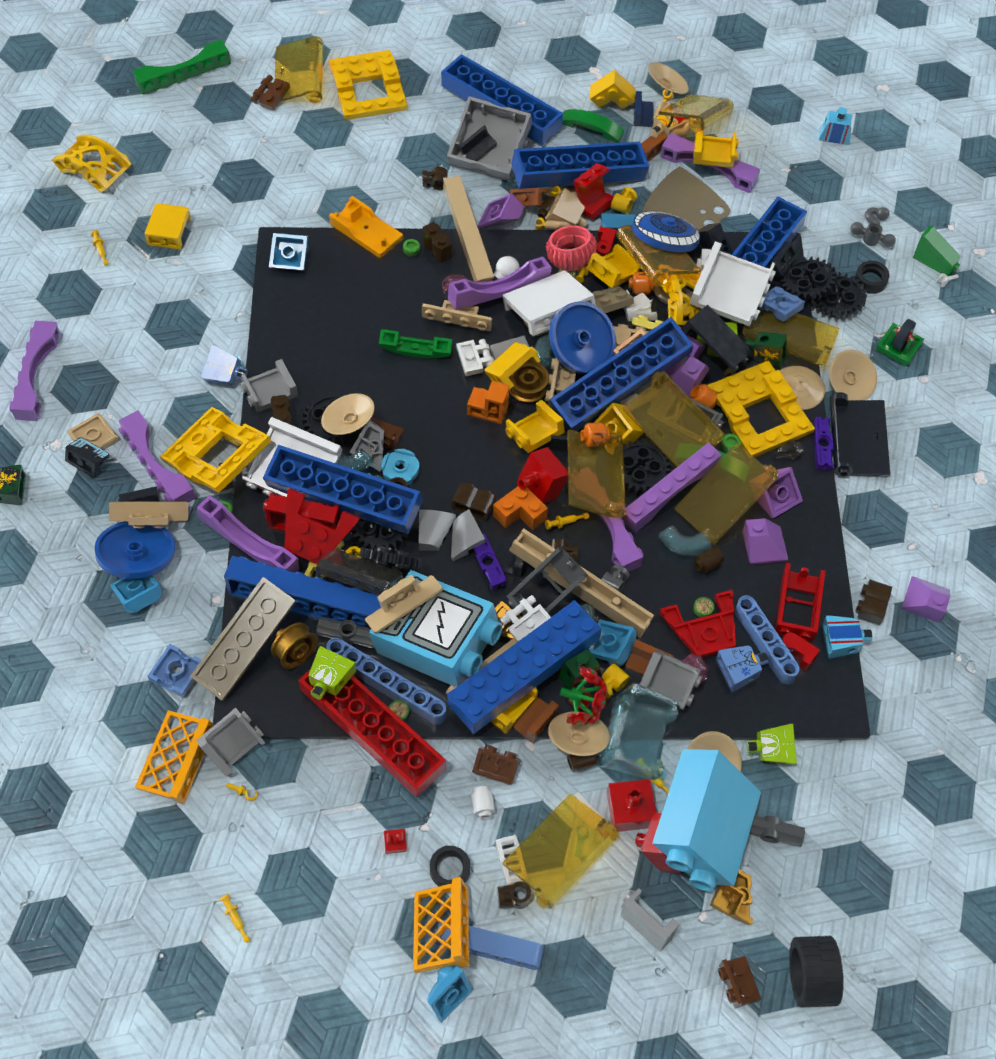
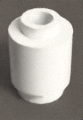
[471,786,495,820]

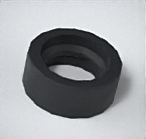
[854,260,890,294]
[430,846,470,887]

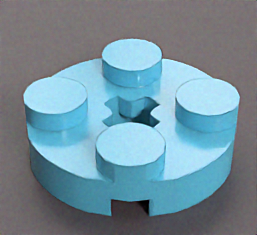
[381,449,419,485]

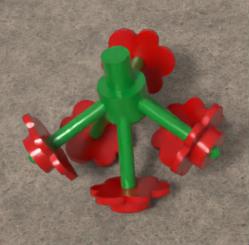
[559,666,607,726]

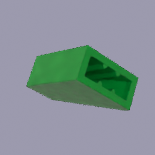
[913,225,961,276]

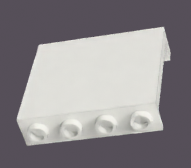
[689,241,776,326]
[503,270,596,336]
[242,417,343,501]

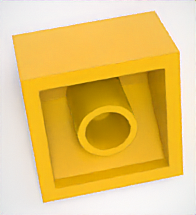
[594,403,645,455]

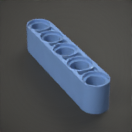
[735,595,799,685]
[434,920,544,970]

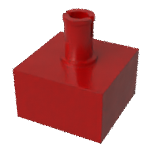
[517,447,570,504]
[607,779,656,832]
[635,812,683,874]

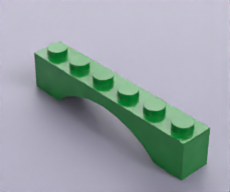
[133,39,231,95]

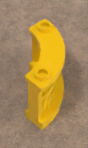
[51,134,132,192]
[657,266,702,325]

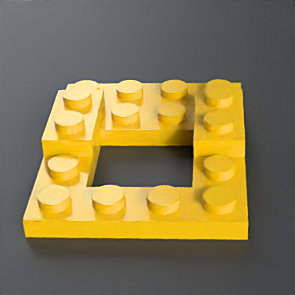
[329,50,408,120]
[707,360,815,459]
[160,407,272,493]

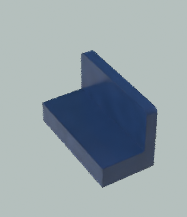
[633,91,653,127]

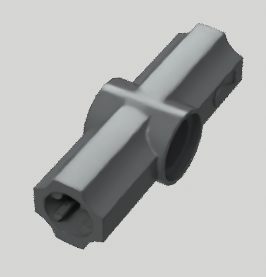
[316,617,375,648]
[749,815,805,847]

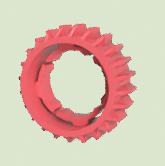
[546,226,597,271]

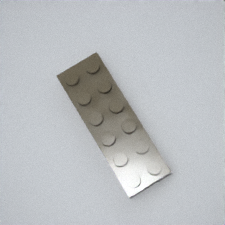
[523,286,634,336]
[190,577,297,701]

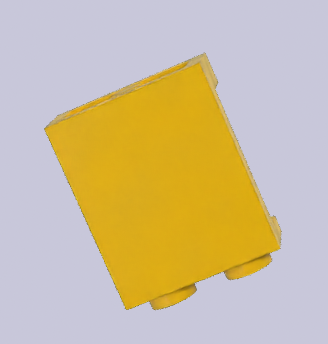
[693,128,739,168]
[144,203,191,250]
[586,244,642,288]
[484,342,540,390]
[505,400,565,453]
[490,687,538,733]

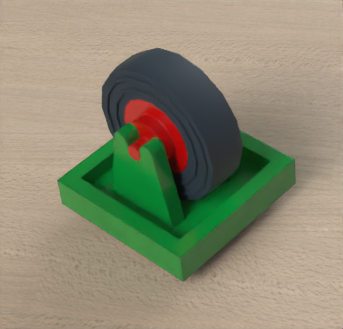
[875,319,924,366]

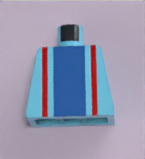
[819,107,852,145]
[822,616,872,658]

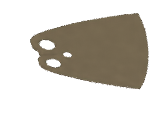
[642,166,730,230]

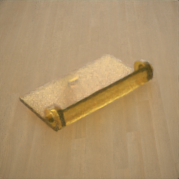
[275,36,323,103]
[659,94,734,132]
[616,225,701,287]
[742,308,840,367]
[622,371,725,467]
[567,429,626,518]
[674,443,779,544]
[502,793,619,909]

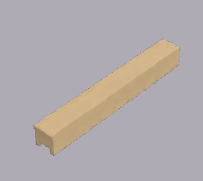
[443,176,494,282]
[509,529,654,638]

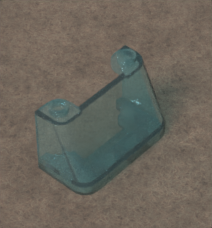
[599,683,678,780]

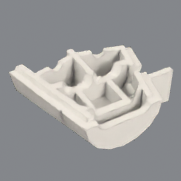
[623,290,657,321]

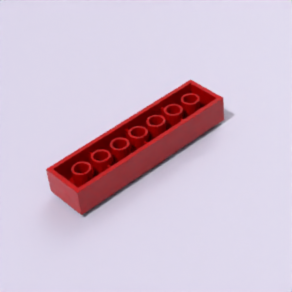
[298,669,446,798]

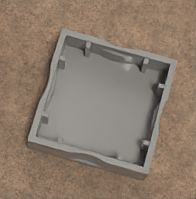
[447,96,533,182]

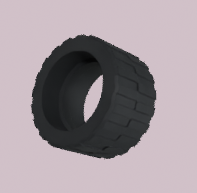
[789,936,844,1008]

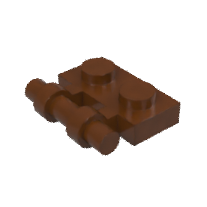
[250,75,291,111]

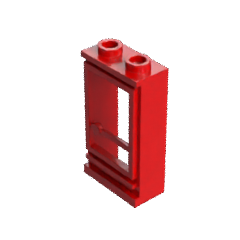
[263,493,340,532]
[775,563,825,641]

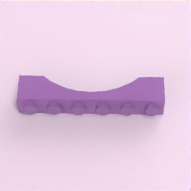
[660,133,760,193]
[448,257,552,310]
[9,320,60,421]
[119,410,196,503]
[623,443,722,533]
[566,467,644,572]
[196,495,300,573]

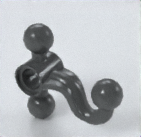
[850,207,896,247]

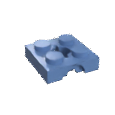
[757,286,805,322]
[147,644,202,698]

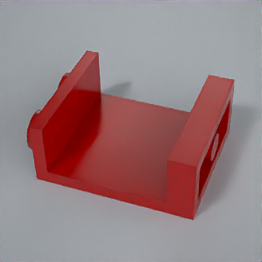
[574,163,614,219]

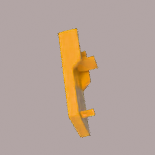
[329,196,403,259]

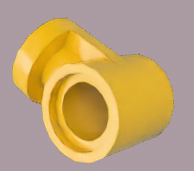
[611,187,637,214]
[602,663,630,698]

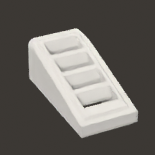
[495,835,528,885]

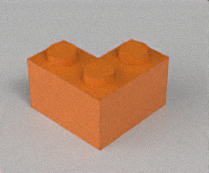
[467,381,510,424]
[493,487,548,530]

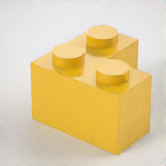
[590,70,635,110]

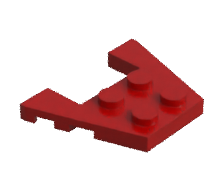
[284,488,361,565]
[659,590,736,659]

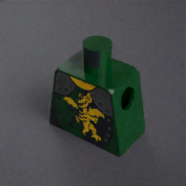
[745,331,787,370]
[0,465,26,505]
[558,649,602,690]

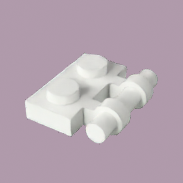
[456,339,494,376]
[500,595,551,642]

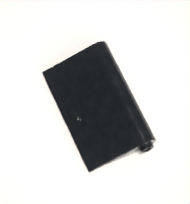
[829,392,891,477]

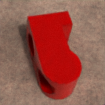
[596,226,617,257]
[782,632,820,672]

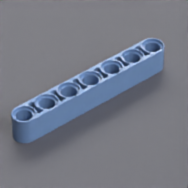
[326,638,446,725]

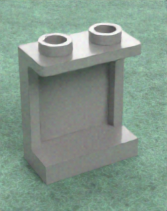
[240,359,298,412]
[638,650,702,709]
[196,708,265,777]
[620,888,680,952]

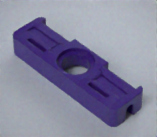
[813,417,835,471]
[474,533,507,590]

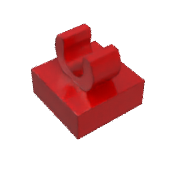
[384,829,407,854]

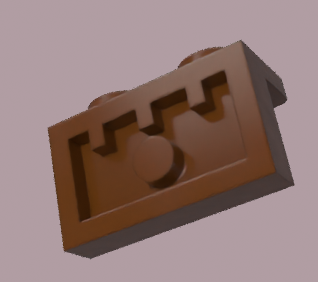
[360,417,404,450]
[472,745,521,785]
[718,956,761,1009]

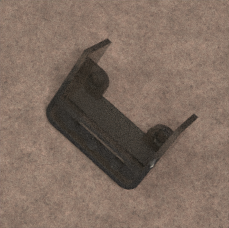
[316,548,404,595]

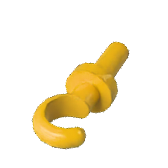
[226,783,258,801]

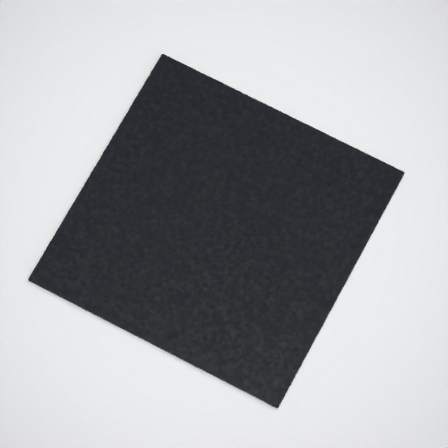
[213,227,870,740]

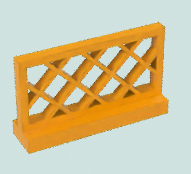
[135,710,214,804]
[413,877,469,974]

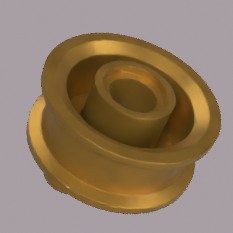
[509,360,549,403]
[271,622,318,669]

